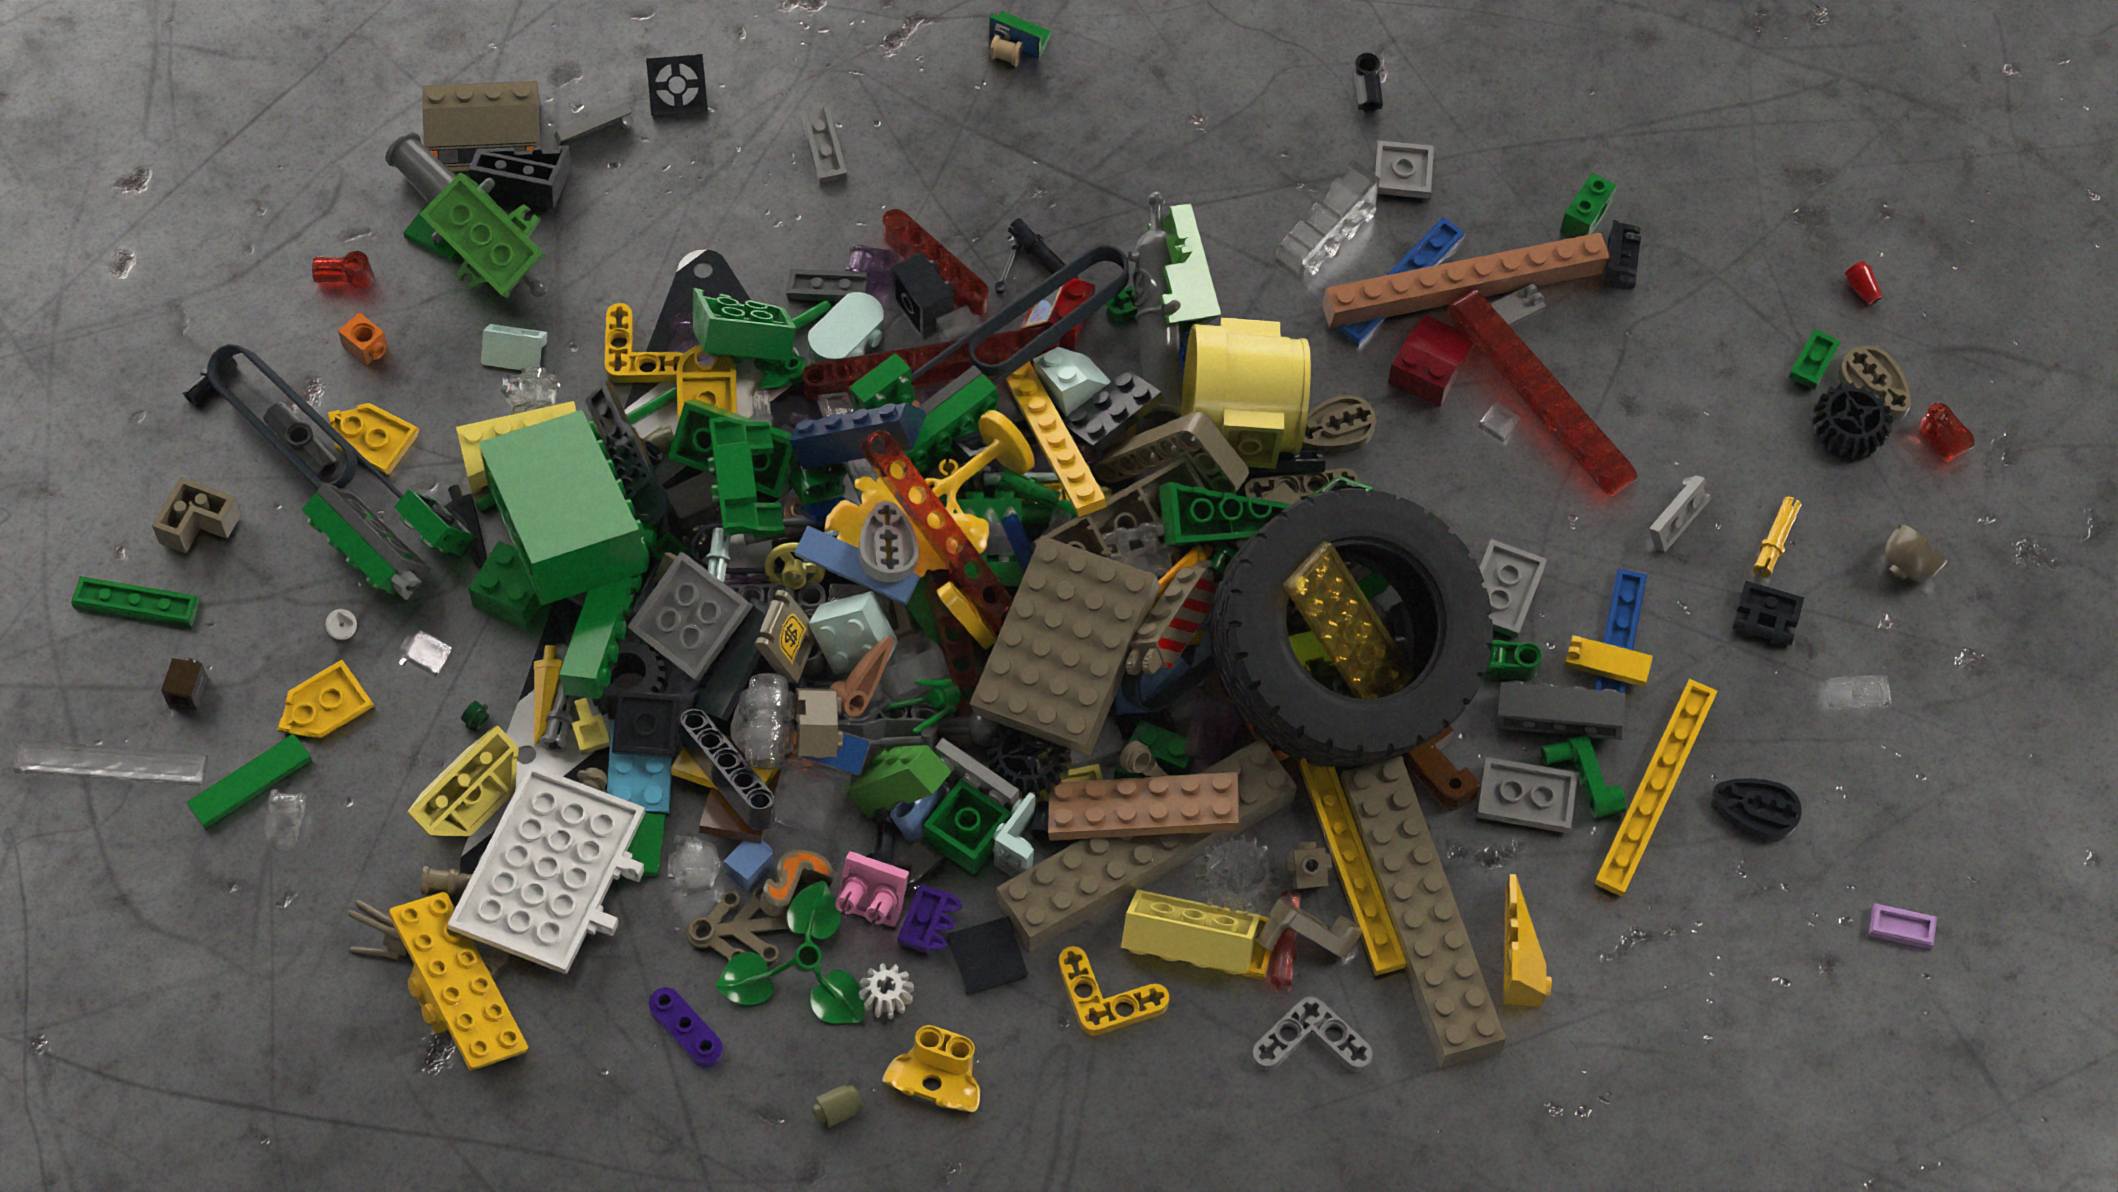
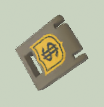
[755,590,816,684]

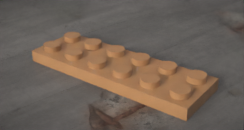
[1048,772,1240,841]

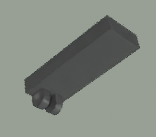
[786,269,869,302]

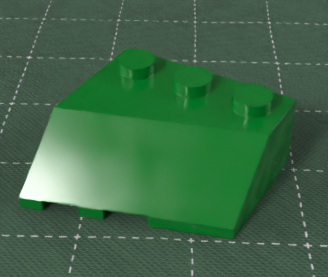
[693,288,796,363]

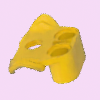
[882,1025,980,1112]

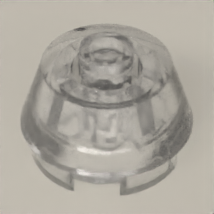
[501,367,560,414]
[668,833,720,897]

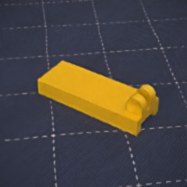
[1564,635,1653,687]

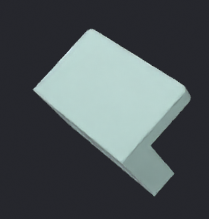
[481,324,548,372]

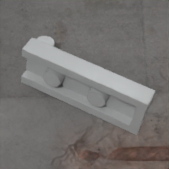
[554,102,634,146]
[801,105,847,184]
[1464,284,1546,344]
[1649,475,1711,552]

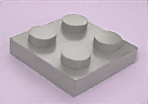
[1373,140,1434,199]

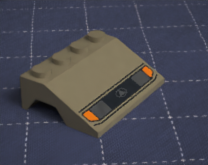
[422,81,541,174]

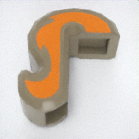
[760,848,834,917]

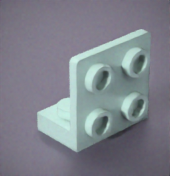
[992,792,1035,878]

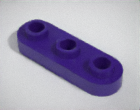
[649,987,723,1068]

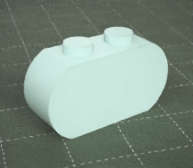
[808,292,884,375]

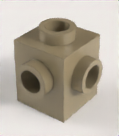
[1285,841,1332,889]

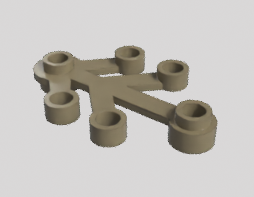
[686,886,794,966]

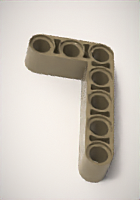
[1094,412,1249,494]

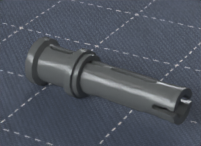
[539,682,576,753]

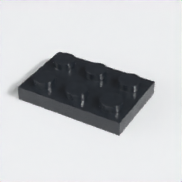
[1062,369,1165,453]

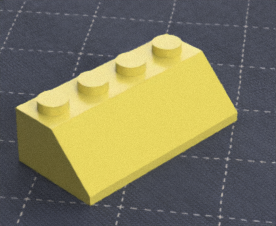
[1121,890,1261,975]

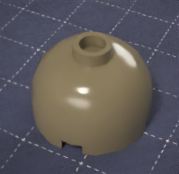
[1885,524,1947,582]

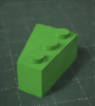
[845,745,952,818]

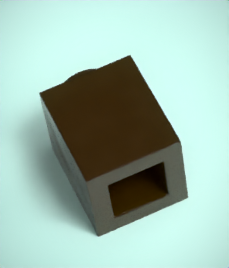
[161,658,208,710]

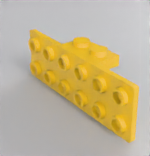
[388,892,528,1071]

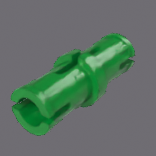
[998,467,1061,510]

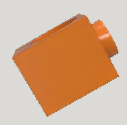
[338,312,388,366]

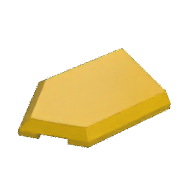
[327,403,419,475]
[277,659,374,738]

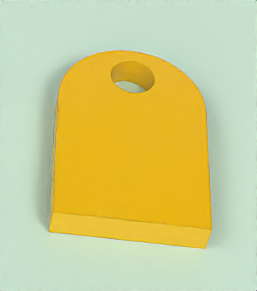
[676,345,738,422]

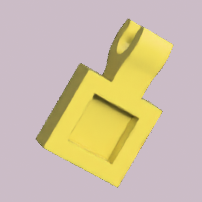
[571,698,610,755]

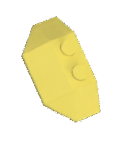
[407,725,519,837]

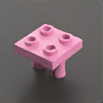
[835,851,909,927]

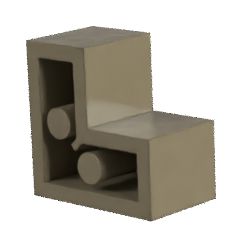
[152,477,241,553]

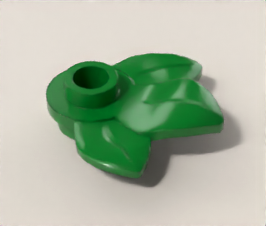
[753,347,809,390]

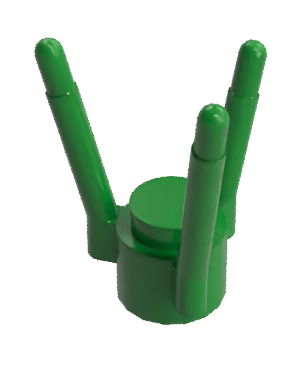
[887,678,961,734]

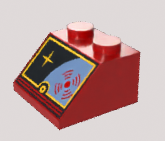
[1020,278,1095,350]

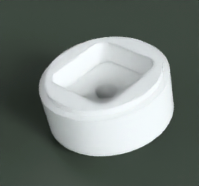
[326,609,357,640]

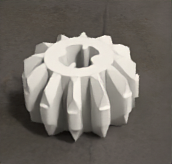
[859,963,914,1019]

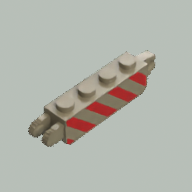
[1125,560,1216,675]

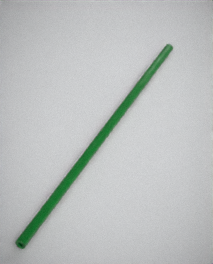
[475,300,832,511]

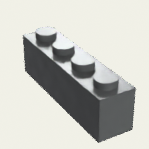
[1498,681,1626,740]

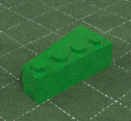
[1159,482,1290,547]

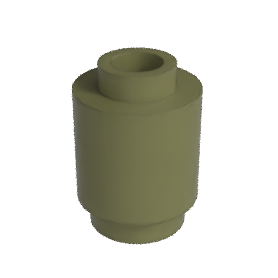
[812,1085,863,1128]

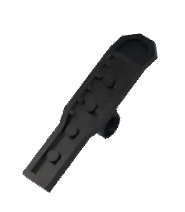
[585,380,668,524]

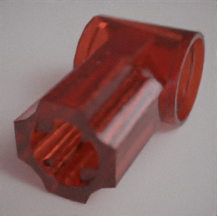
[312,251,374,289]

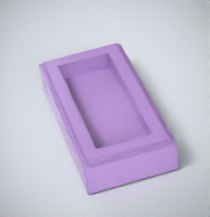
[1868,903,1937,950]

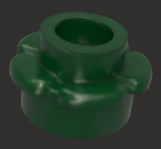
[461,701,489,729]

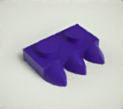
[897,884,963,954]

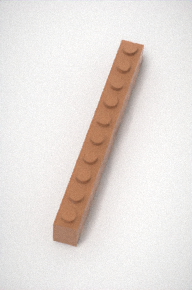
[1322,232,1610,329]

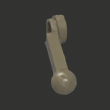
[1120,741,1175,777]

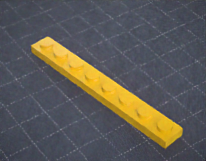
[1004,361,1107,517]
[1594,678,1718,897]
[1296,758,1406,976]

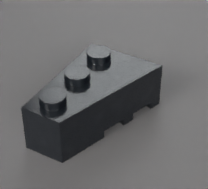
[469,146,571,210]

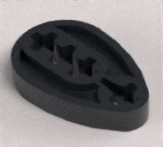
[1710,778,1802,842]

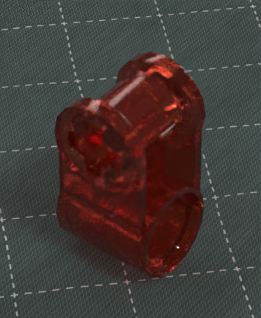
[1919,403,1975,462]

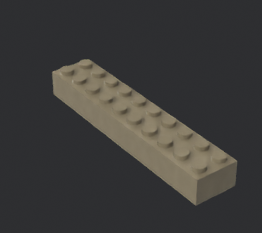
[996,738,1297,952]
[1340,756,1506,1069]

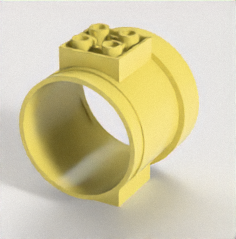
[1181,318,1311,469]

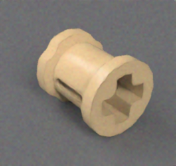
[989,35,1023,67]

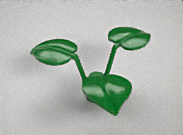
[716,881,864,1024]

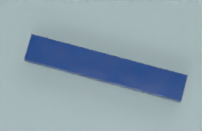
[1336,217,1465,347]
[1593,568,1647,693]

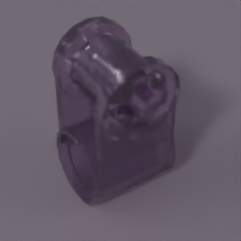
[844,244,900,287]

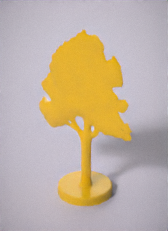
[824,410,1035,577]

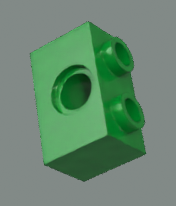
[1560,173,1617,238]

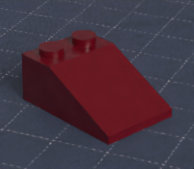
[1388,315,1478,407]

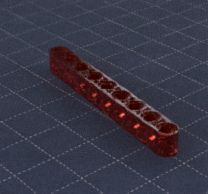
[1448,289,1638,496]
[802,326,1060,401]
[861,431,1013,636]

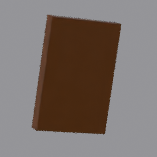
[699,768,782,843]

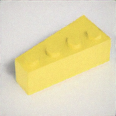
[456,401,576,495]

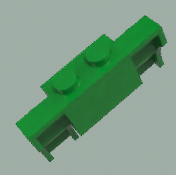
[707,417,785,538]

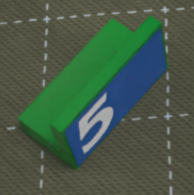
[989,11,1051,58]

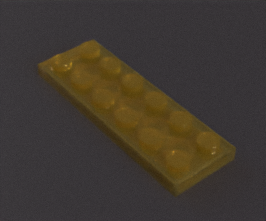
[1282,541,1415,699]

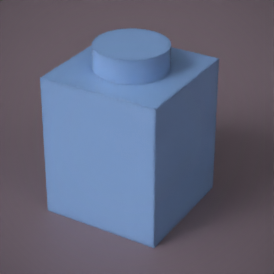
[724,840,774,892]

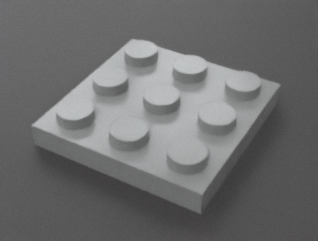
[628,552,753,681]

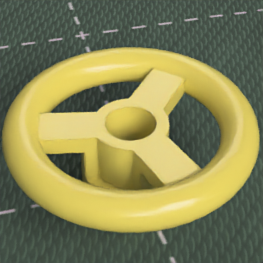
[765,542,826,590]

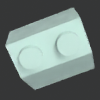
[1033,347,1111,417]

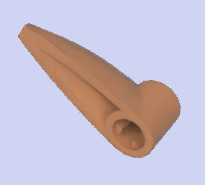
[829,635,895,717]

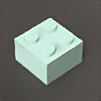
[808,591,898,675]

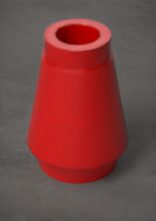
[1845,261,1883,306]

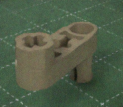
[1255,898,1363,958]

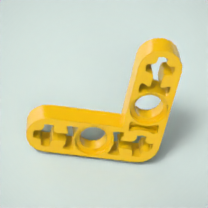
[604,303,684,383]
[937,581,997,650]
[1058,946,1169,1036]

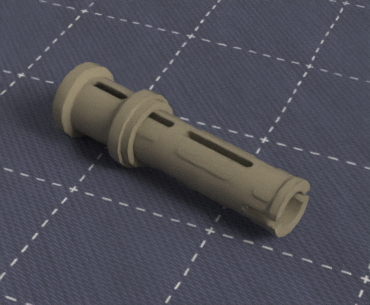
[421,866,473,897]

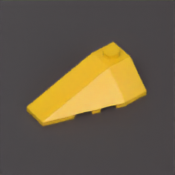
[1503,874,1552,1007]

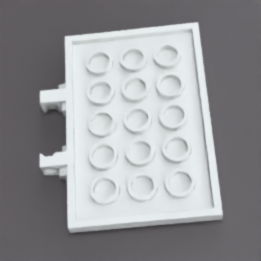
[447,764,645,975]

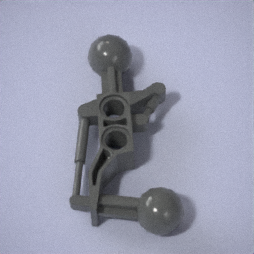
[820,685,1006,749]

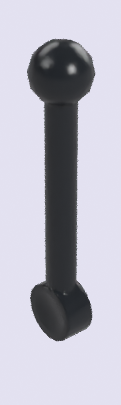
[995,241,1022,294]

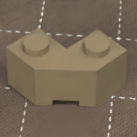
[794,688,843,757]

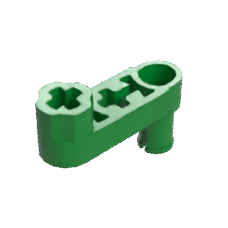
[1540,734,1626,818]

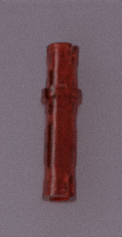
[1272,891,1301,986]

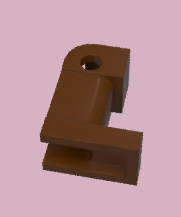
[1403,726,1481,810]

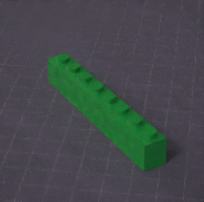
[559,515,664,699]

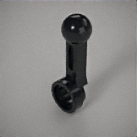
[866,807,895,864]

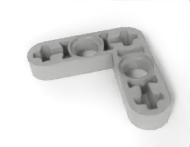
[1251,996,1373,1073]

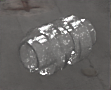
[737,674,796,769]

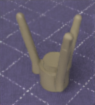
[348,900,409,960]

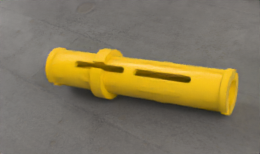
[1753,496,1801,578]

